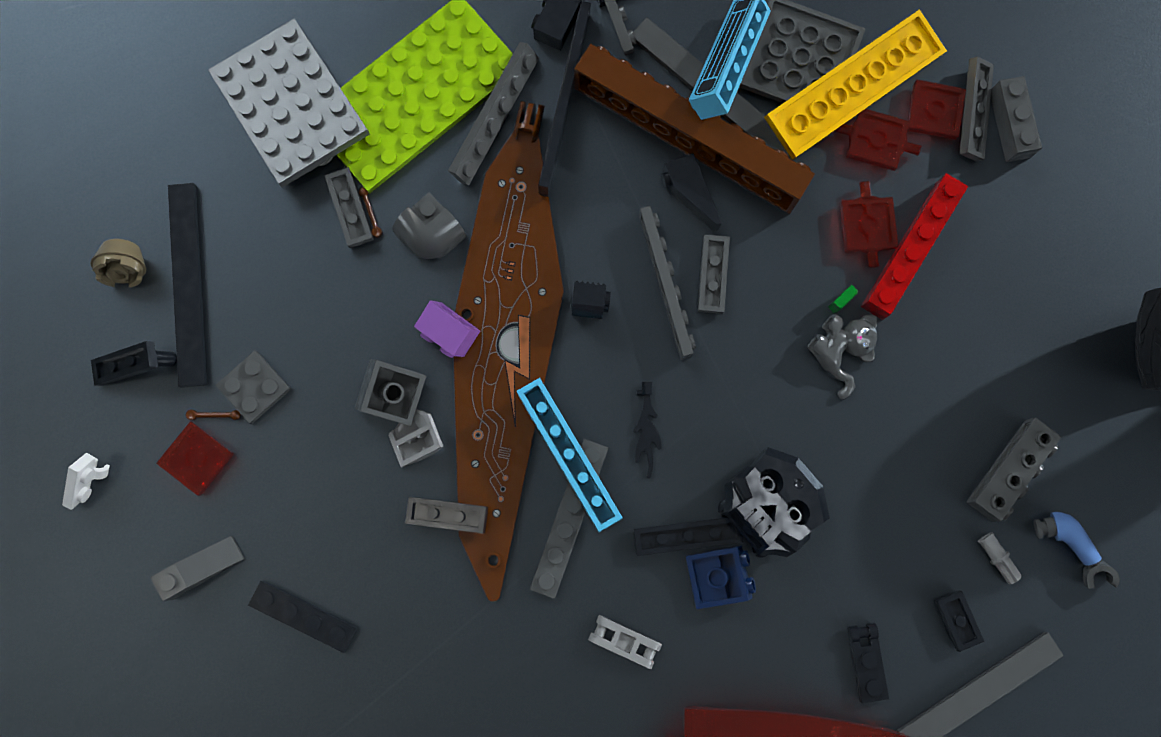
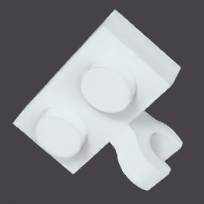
[62,453,110,510]

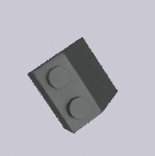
[355,359,426,426]

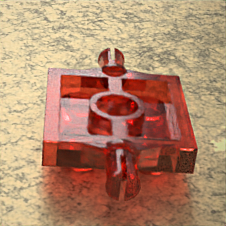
[835,109,922,171]
[840,181,898,268]

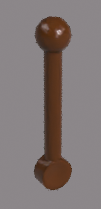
[358,187,382,238]
[186,409,241,420]

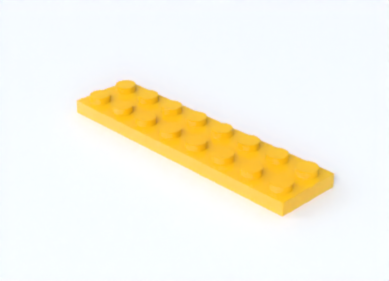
[764,9,947,160]

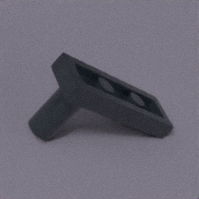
[91,341,177,386]

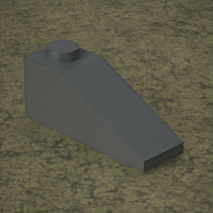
[150,536,245,601]

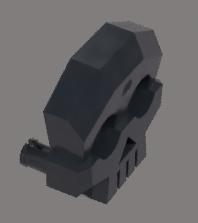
[718,447,830,558]

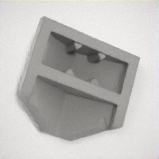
[389,409,443,467]

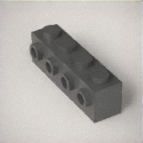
[966,417,1061,522]

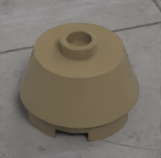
[90,239,146,287]

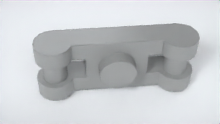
[588,615,662,669]

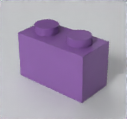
[414,300,480,358]

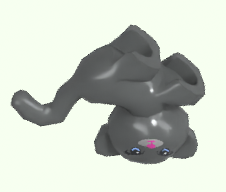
[807,314,878,400]

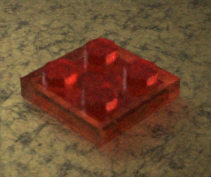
[906,80,966,140]
[156,421,234,496]

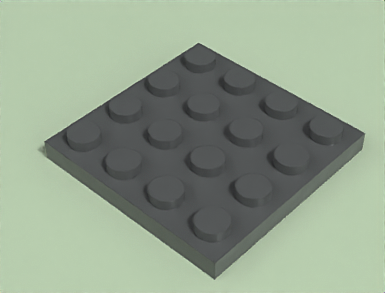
[739,0,866,103]

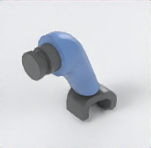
[1034,512,1120,589]

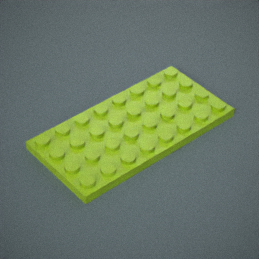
[336,0,513,194]

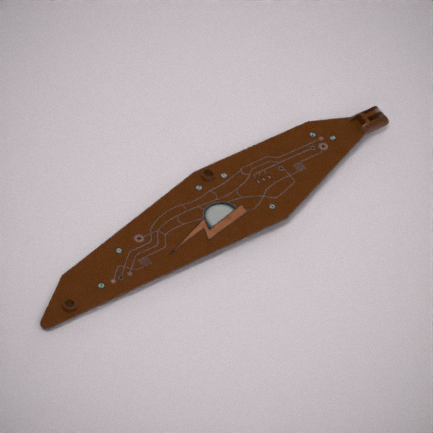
[454,101,564,602]

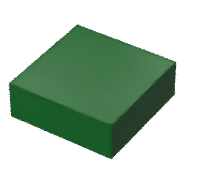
[828,285,858,313]

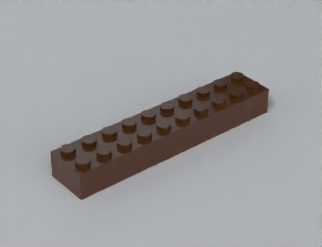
[574,43,815,214]

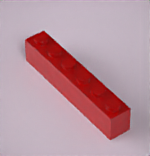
[861,173,968,320]

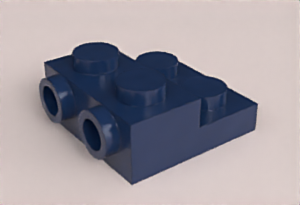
[686,545,756,609]

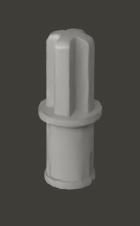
[978,532,1021,584]

